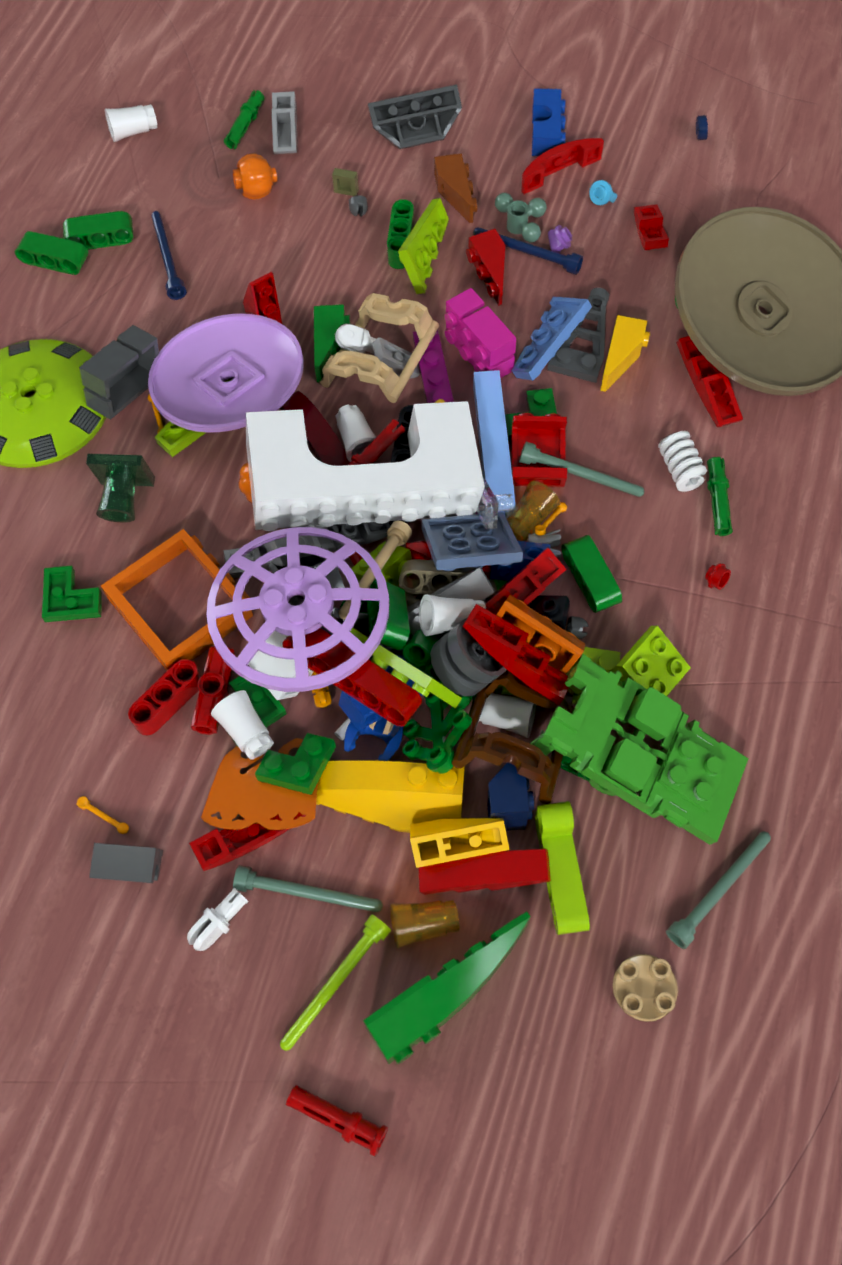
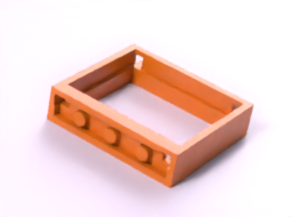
[101,529,253,671]

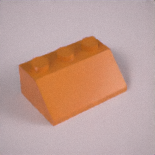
[497,595,585,675]

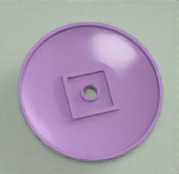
[148,314,304,433]

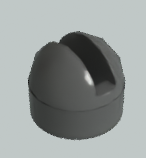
[348,195,368,217]
[566,616,589,639]

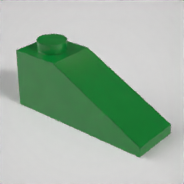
[314,304,350,383]

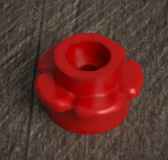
[705,563,731,590]

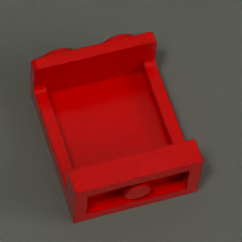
[511,413,567,487]

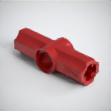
[191,646,235,735]

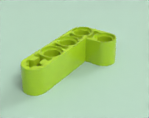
[535,801,590,935]

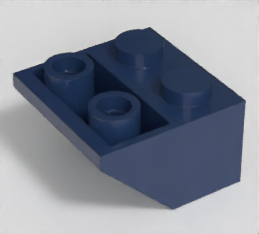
[487,762,534,831]

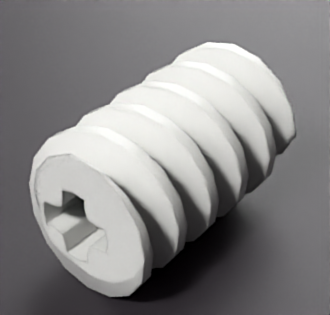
[658,431,707,492]

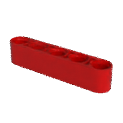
[282,628,422,727]

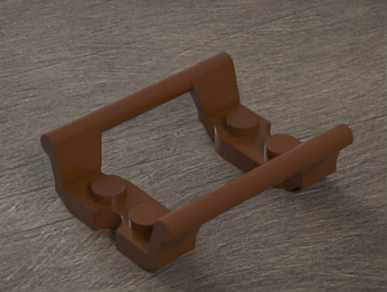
[452,670,574,804]

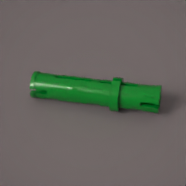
[224,90,265,149]
[707,457,733,536]

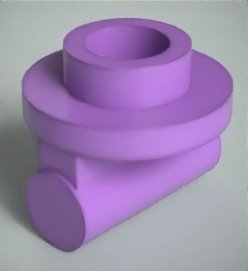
[548,225,572,253]

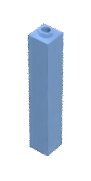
[473,370,516,519]

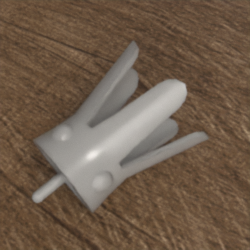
[529,529,561,558]

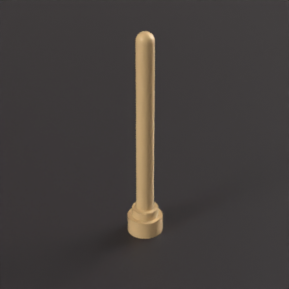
[339,520,412,619]

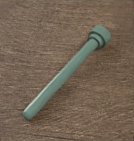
[519,441,645,497]
[666,831,771,949]
[233,865,383,912]

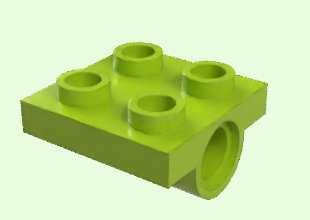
[616,625,691,696]

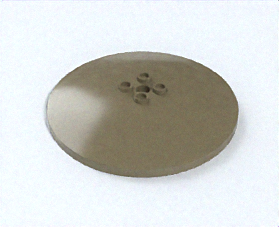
[675,207,842,396]

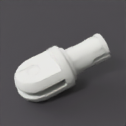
[335,324,376,354]
[187,888,249,951]

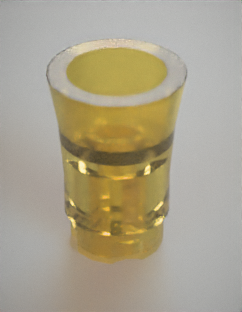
[508,481,560,542]
[390,900,460,949]

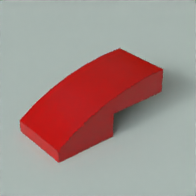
[634,204,669,250]

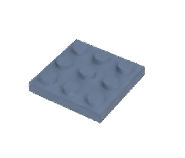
[422,512,523,571]

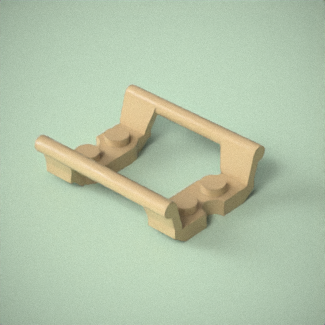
[320,293,439,403]

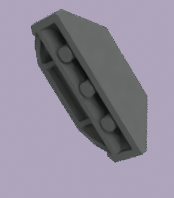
[368,84,462,149]

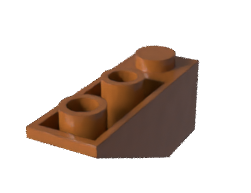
[434,153,477,223]

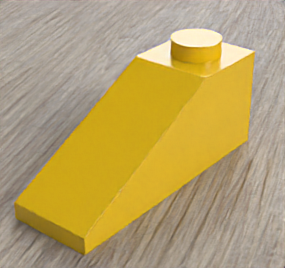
[600,315,650,392]
[410,818,510,868]

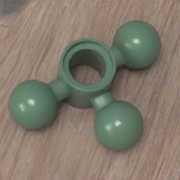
[495,193,547,243]

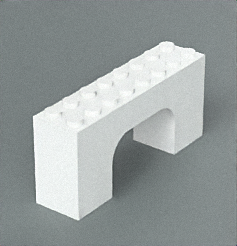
[246,401,485,531]

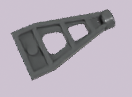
[547,288,610,383]

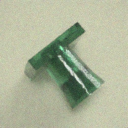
[86,454,155,523]

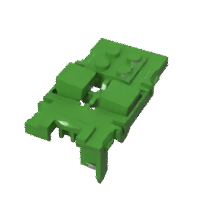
[530,654,749,845]

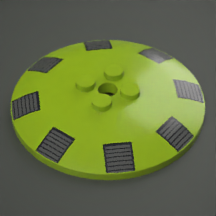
[0,339,106,468]

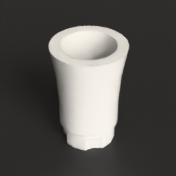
[105,105,157,143]
[335,404,376,462]
[419,594,486,636]
[211,690,274,760]
[479,693,537,738]

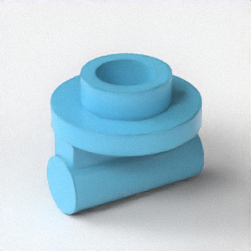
[589,180,618,205]

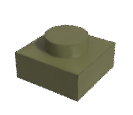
[332,168,359,196]

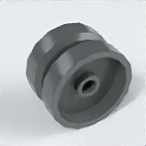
[430,618,507,697]

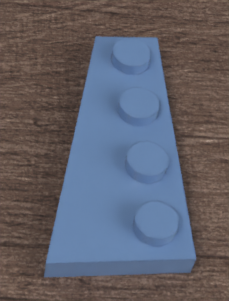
[512,297,592,381]

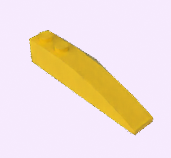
[316,761,465,833]

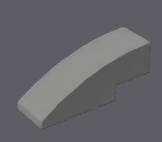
[272,91,297,154]

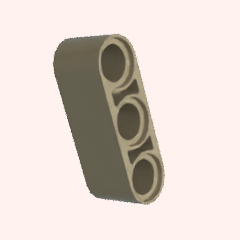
[398,559,476,595]

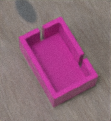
[445,288,516,378]

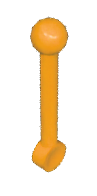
[147,393,164,434]
[535,502,567,535]
[77,796,129,834]

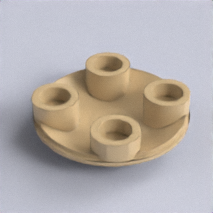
[613,954,678,1022]

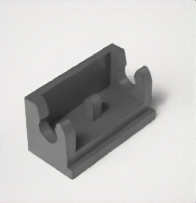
[89,843,163,883]

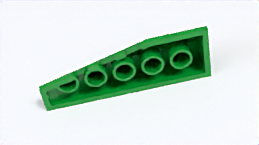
[363,911,531,1064]

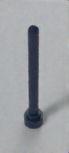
[151,211,187,300]
[473,227,583,275]

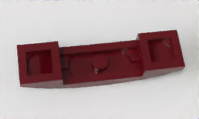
[279,391,350,466]

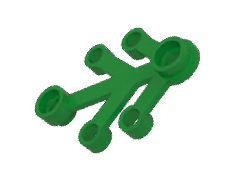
[402,692,472,774]

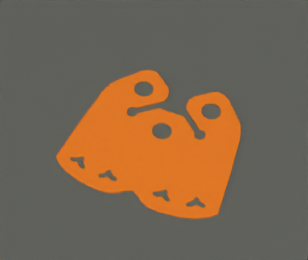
[201,738,318,830]

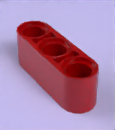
[128,659,201,736]

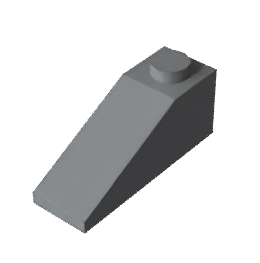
[407,567,495,635]

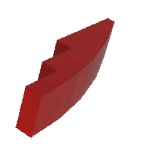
[676,336,743,428]
[484,547,567,615]
[463,604,569,705]
[418,849,551,895]

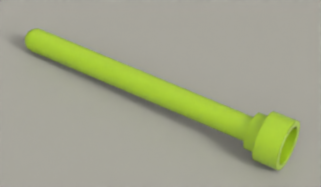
[280,914,391,1051]

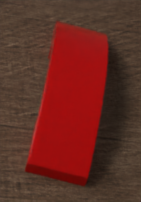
[521,138,604,195]
[189,812,306,871]

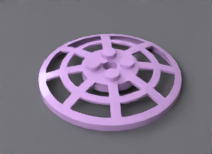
[206,527,389,692]

